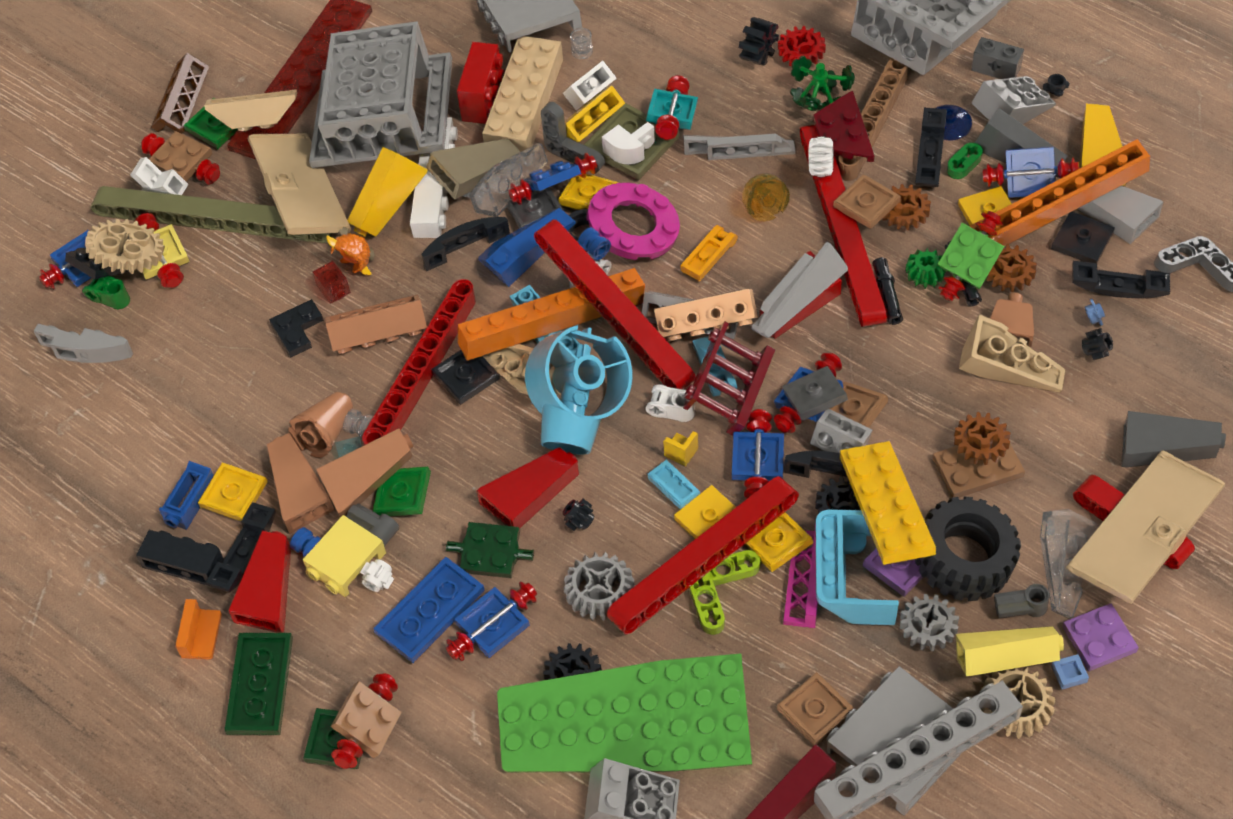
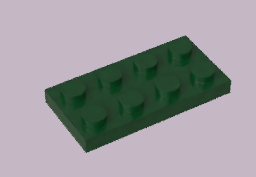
[224,633,293,735]

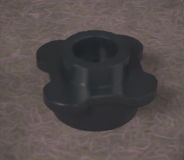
[1043,74,1070,97]

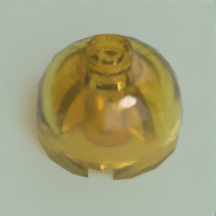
[742,173,790,222]

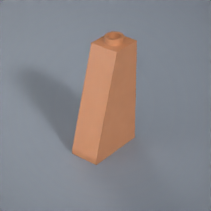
[316,429,414,518]
[267,433,334,534]

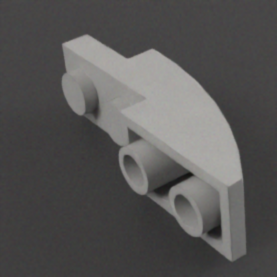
[34,324,133,363]

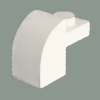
[602,122,655,164]
[130,157,188,195]

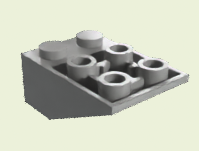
[972,76,1056,124]
[584,758,680,819]

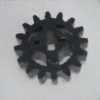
[815,476,861,514]
[543,643,602,680]

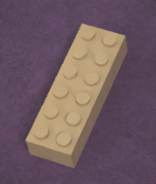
[482,36,563,158]

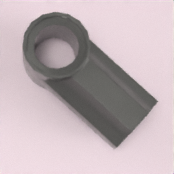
[347,503,399,547]
[994,584,1049,618]

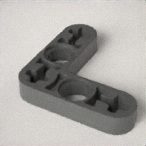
[541,102,605,173]
[1154,236,1233,292]

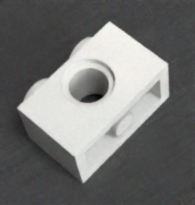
[563,61,616,111]

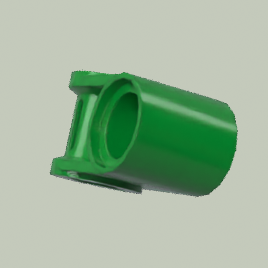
[82,276,130,310]

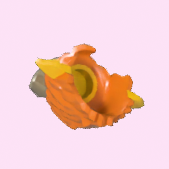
[326,227,375,275]

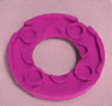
[586,183,680,260]

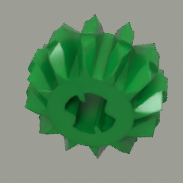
[905,248,946,289]

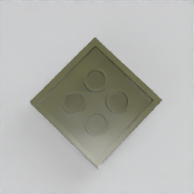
[584,103,679,180]

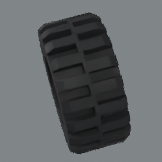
[915,496,1021,601]

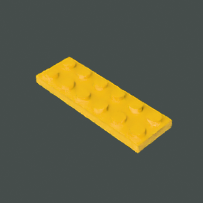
[840,441,936,565]

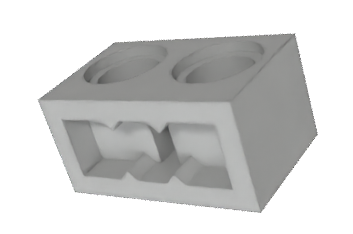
[810,409,873,453]

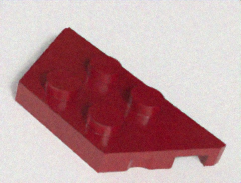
[813,91,875,162]

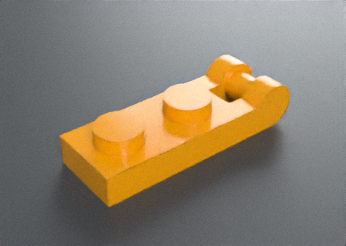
[680,225,738,281]

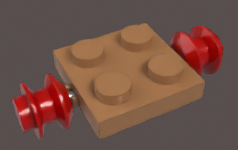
[141,131,220,184]
[331,673,402,769]

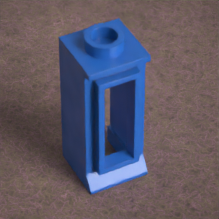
[159,461,214,530]

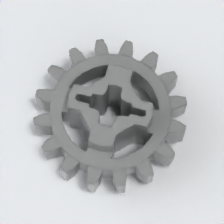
[900,594,959,652]

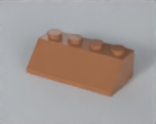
[325,294,427,353]

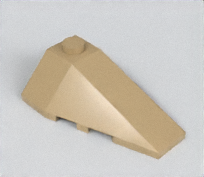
[959,315,1065,393]
[483,344,561,395]

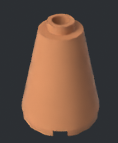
[288,392,353,458]

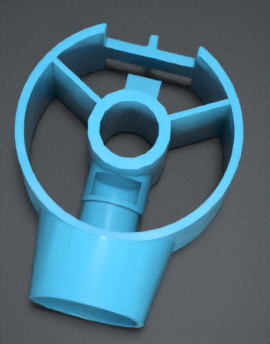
[525,325,632,455]

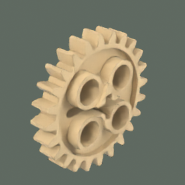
[85,219,164,274]

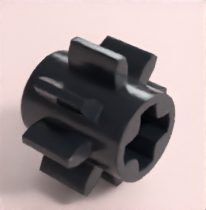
[1082,328,1113,360]
[562,498,594,531]

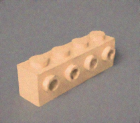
[654,289,758,341]

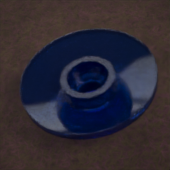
[936,105,972,141]

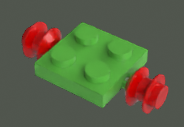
[937,211,1005,301]

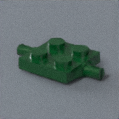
[446,522,534,578]

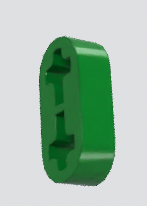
[947,143,983,179]

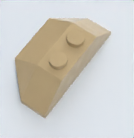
[204,89,297,131]

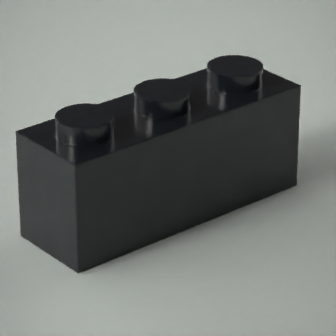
[136,530,224,586]

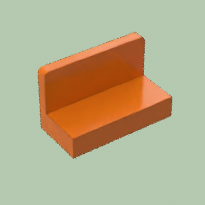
[175,599,222,660]

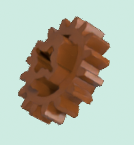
[882,184,931,230]
[986,244,1037,292]
[954,412,1011,465]

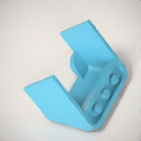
[815,510,899,625]

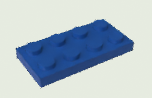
[373,557,485,663]

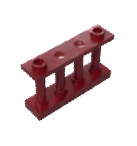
[683,321,775,436]

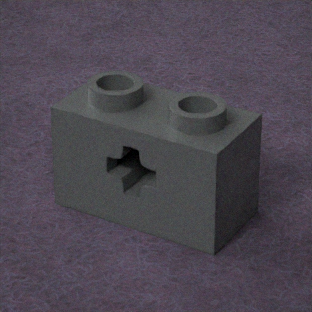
[971,37,1024,79]

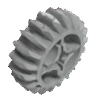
[564,552,635,621]

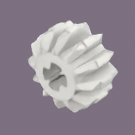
[808,137,834,177]

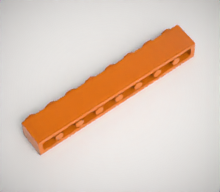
[970,139,1150,246]
[458,268,645,361]

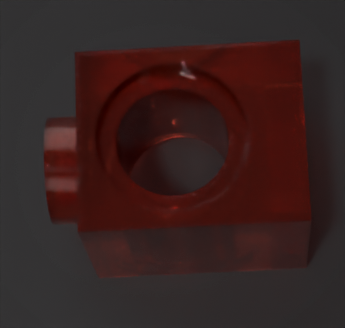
[312,261,351,304]

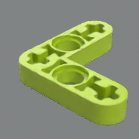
[689,550,760,635]

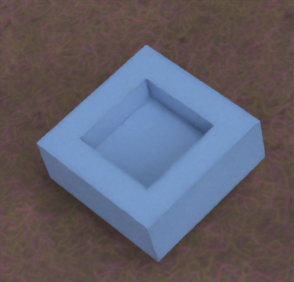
[1051,654,1089,690]

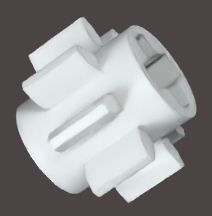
[360,559,394,592]

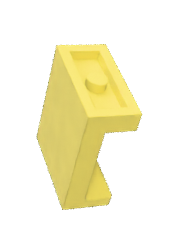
[303,515,386,597]

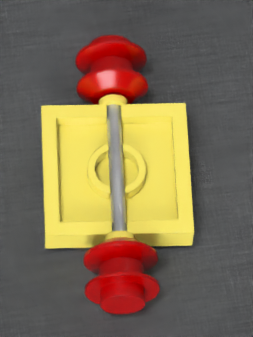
[134,213,190,288]

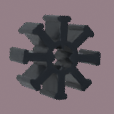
[738,17,779,65]

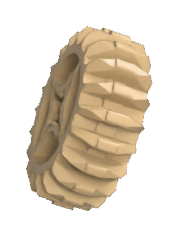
[981,666,1055,739]

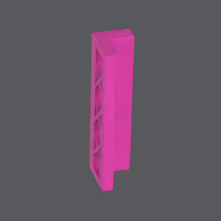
[783,522,818,628]

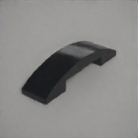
[915,107,947,187]
[421,217,510,272]
[1072,260,1170,298]
[784,451,847,478]
[206,502,276,592]

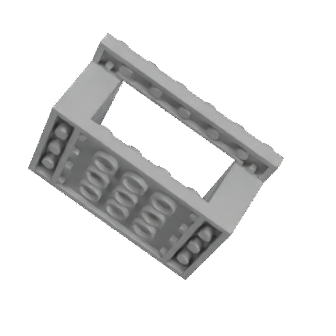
[851,0,1011,75]
[309,21,452,168]

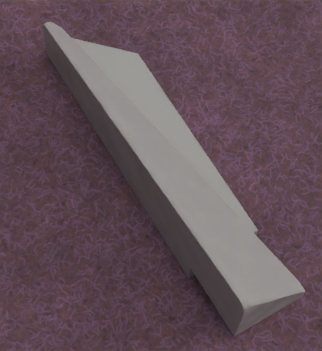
[683,134,795,160]
[752,242,848,338]

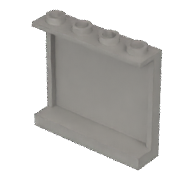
[477,0,582,53]
[827,666,970,816]

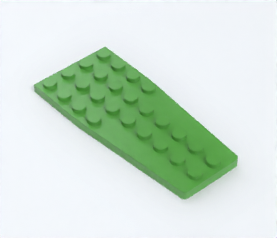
[497,654,752,772]

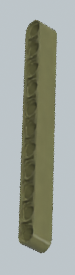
[91,186,332,243]

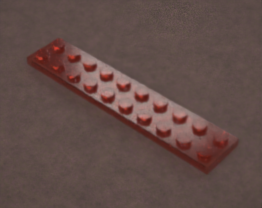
[227,0,373,160]

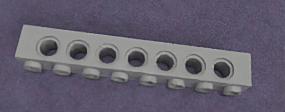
[814,680,1023,819]

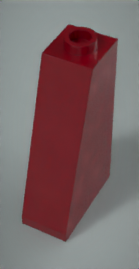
[745,744,836,819]

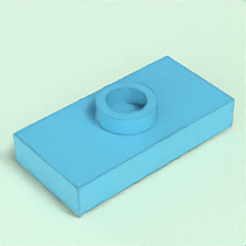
[647,459,700,510]

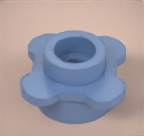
[1084,299,1105,326]

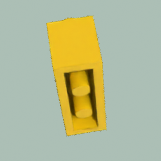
[565,85,625,143]

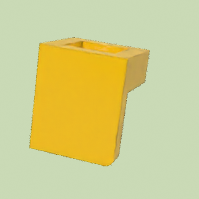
[663,431,698,467]

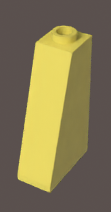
[956,626,1064,676]

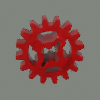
[778,26,826,66]

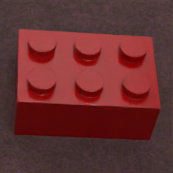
[457,42,505,124]

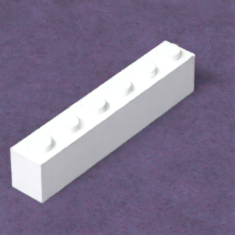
[410,117,458,238]

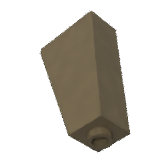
[426,138,522,199]

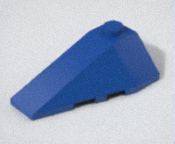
[478,208,576,287]

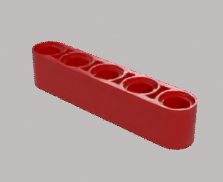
[1073,474,1195,570]

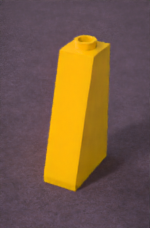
[1079,103,1126,186]
[347,147,428,237]

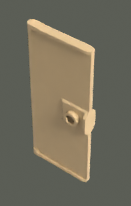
[248,133,351,235]
[1066,451,1225,604]

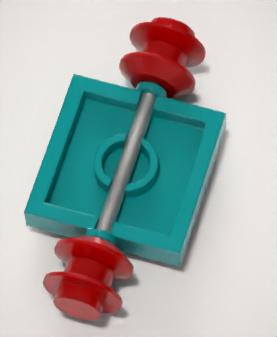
[646,75,698,140]

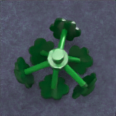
[790,55,855,111]

